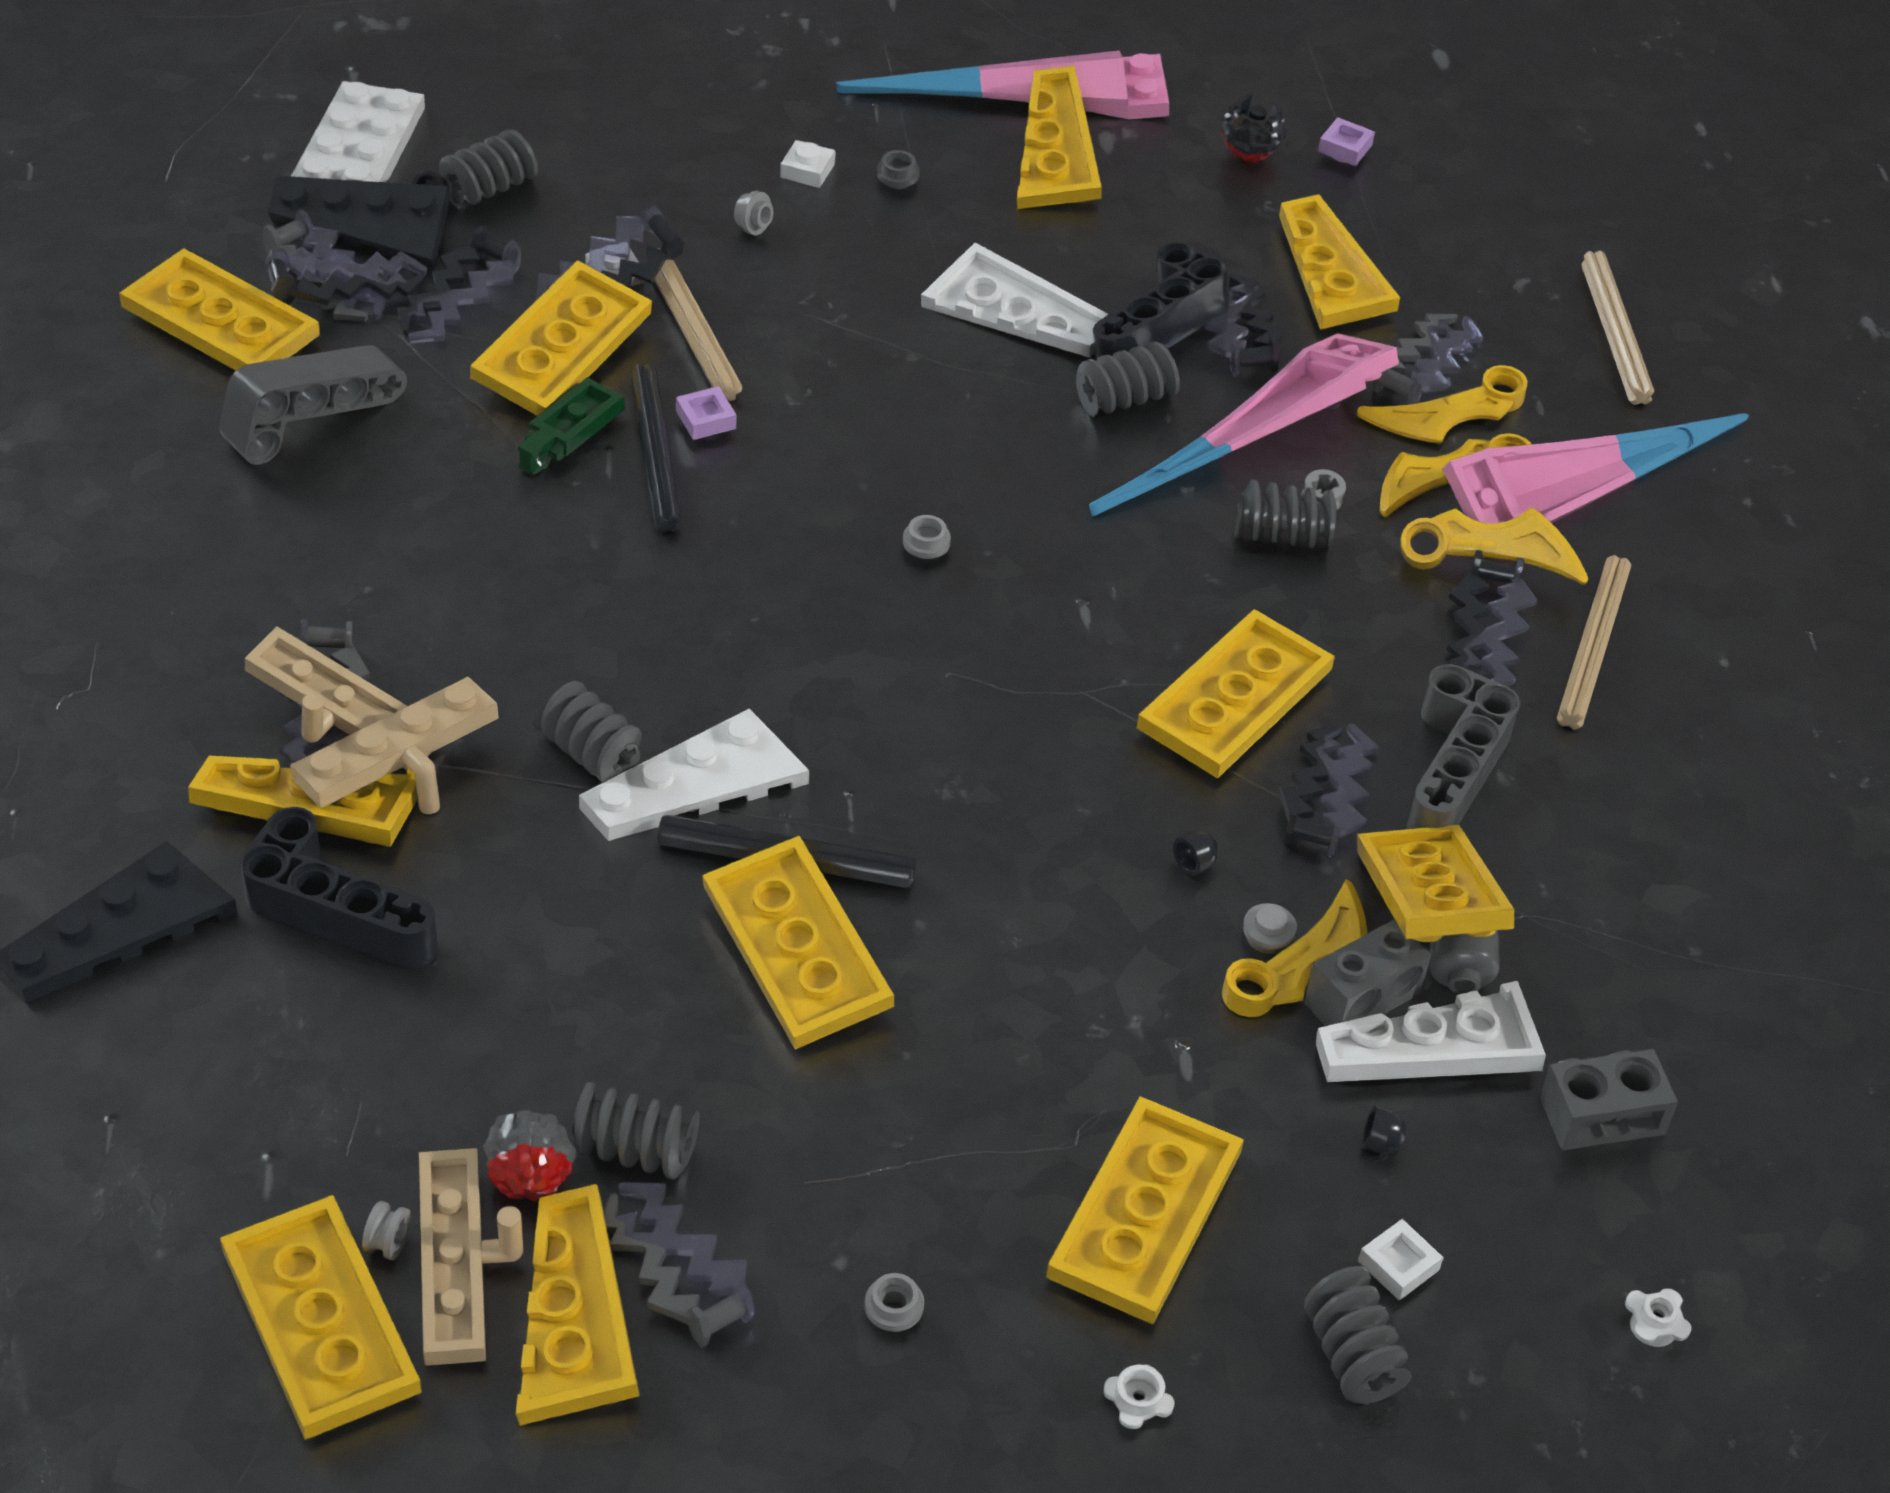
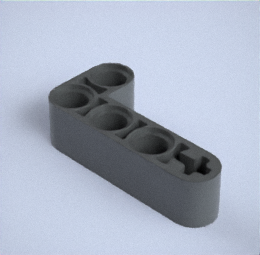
[220,345,407,465]
[1407,664,1520,829]

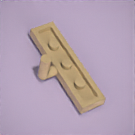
[245,627,432,770]
[290,677,499,814]
[419,1148,523,1366]

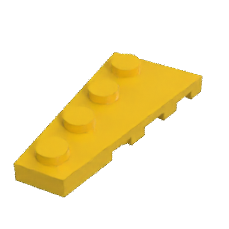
[188,756,418,847]

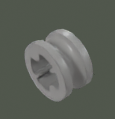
[1301,469,1346,509]
[362,1201,411,1260]

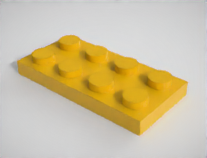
[119,248,320,371]
[470,260,652,416]
[1136,609,1335,778]
[1357,824,1514,942]
[702,836,894,1049]
[1046,1096,1244,1324]
[220,1195,422,1440]

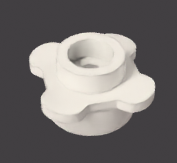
[1625,1288,1691,1347]
[1104,1365,1174,1429]

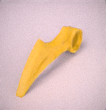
[1357,365,1528,444]
[1380,433,1532,517]
[1400,507,1588,585]
[1221,879,1368,1017]

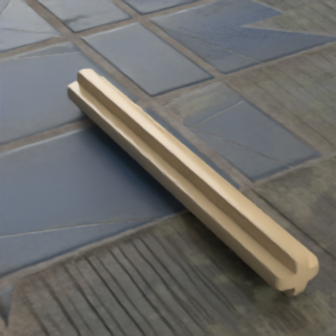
[654,248,742,402]
[1581,251,1654,405]
[1557,555,1631,730]

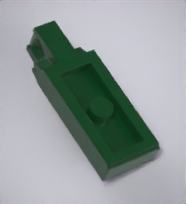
[518,378,625,475]

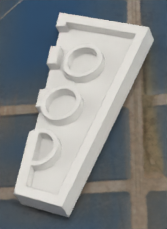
[921,243,1109,358]
[579,709,809,841]
[1316,981,1546,1082]

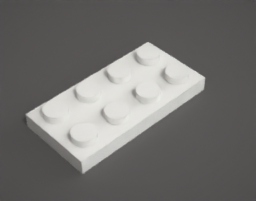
[291,81,425,182]

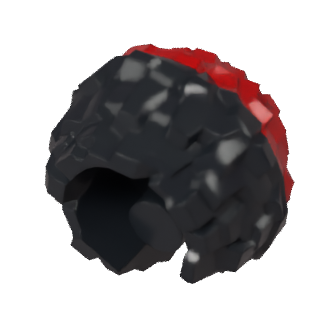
[1221,93,1287,163]

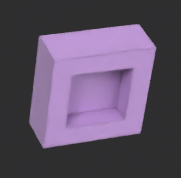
[1318,117,1375,166]
[676,386,736,440]

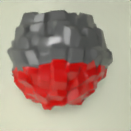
[483,1110,576,1202]

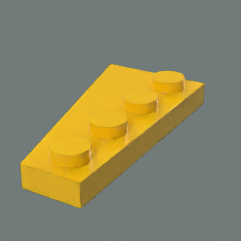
[1017,65,1101,209]
[1279,194,1400,330]
[516,1184,640,1426]

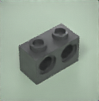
[1304,919,1431,1026]
[1539,1049,1678,1151]

